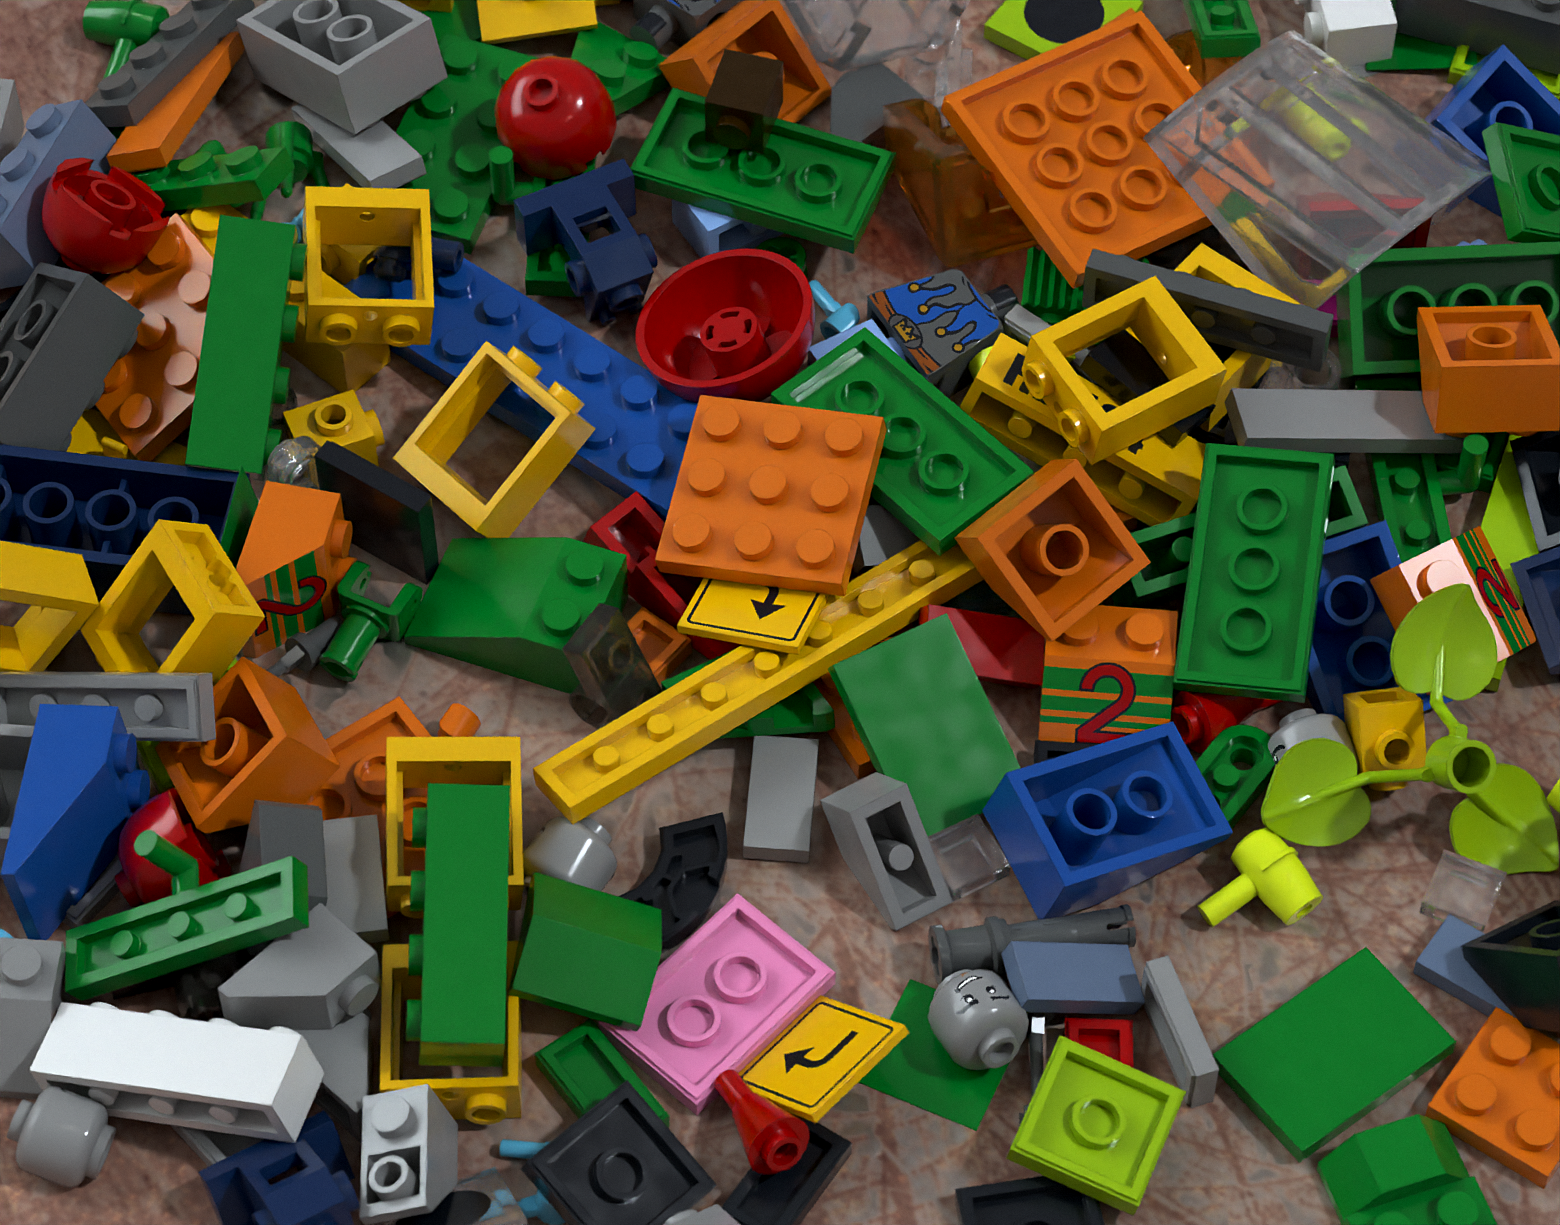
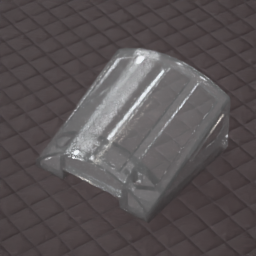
[1143,31,1492,310]

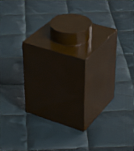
[705,49,783,154]

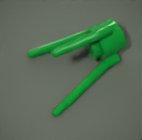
[250,121,330,220]

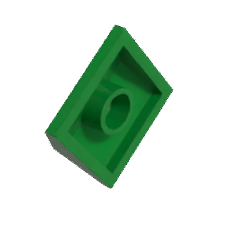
[508,872,662,1032]

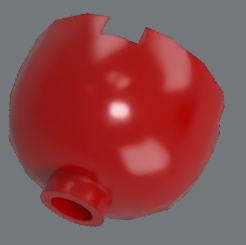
[494,56,617,180]
[42,158,169,274]
[115,788,234,908]

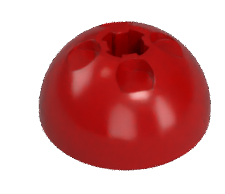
[636,248,815,403]

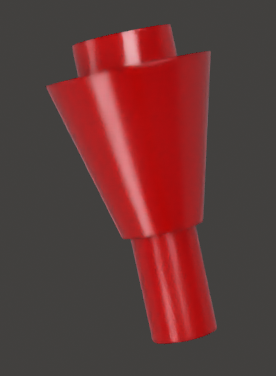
[1170,691,1282,753]
[714,1069,810,1175]

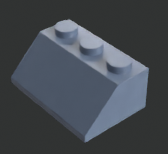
[0,99,117,289]

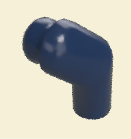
[373,237,464,283]

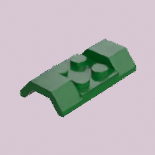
[1316,1114,1498,1225]

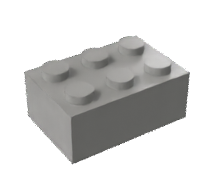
[236,0,447,134]

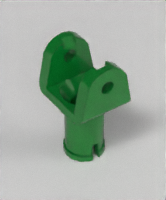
[319,561,423,682]

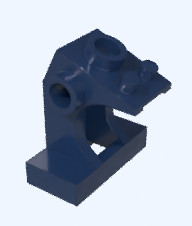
[513,159,658,325]
[198,1111,360,1225]

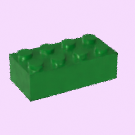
[1335,242,1560,378]

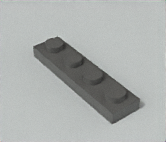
[85,0,255,127]
[1082,249,1334,372]

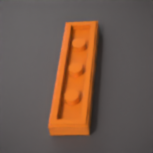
[106,31,245,173]

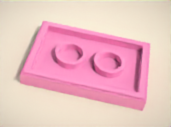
[598,893,836,1115]

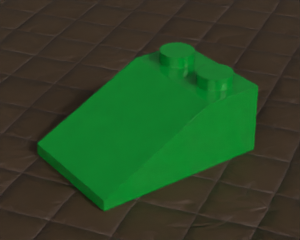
[404,537,629,698]

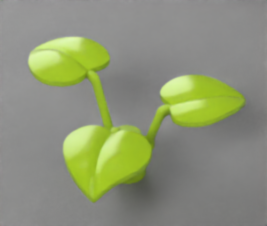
[1260,583,1559,875]

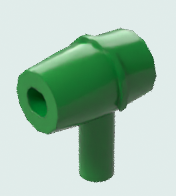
[83,0,170,79]

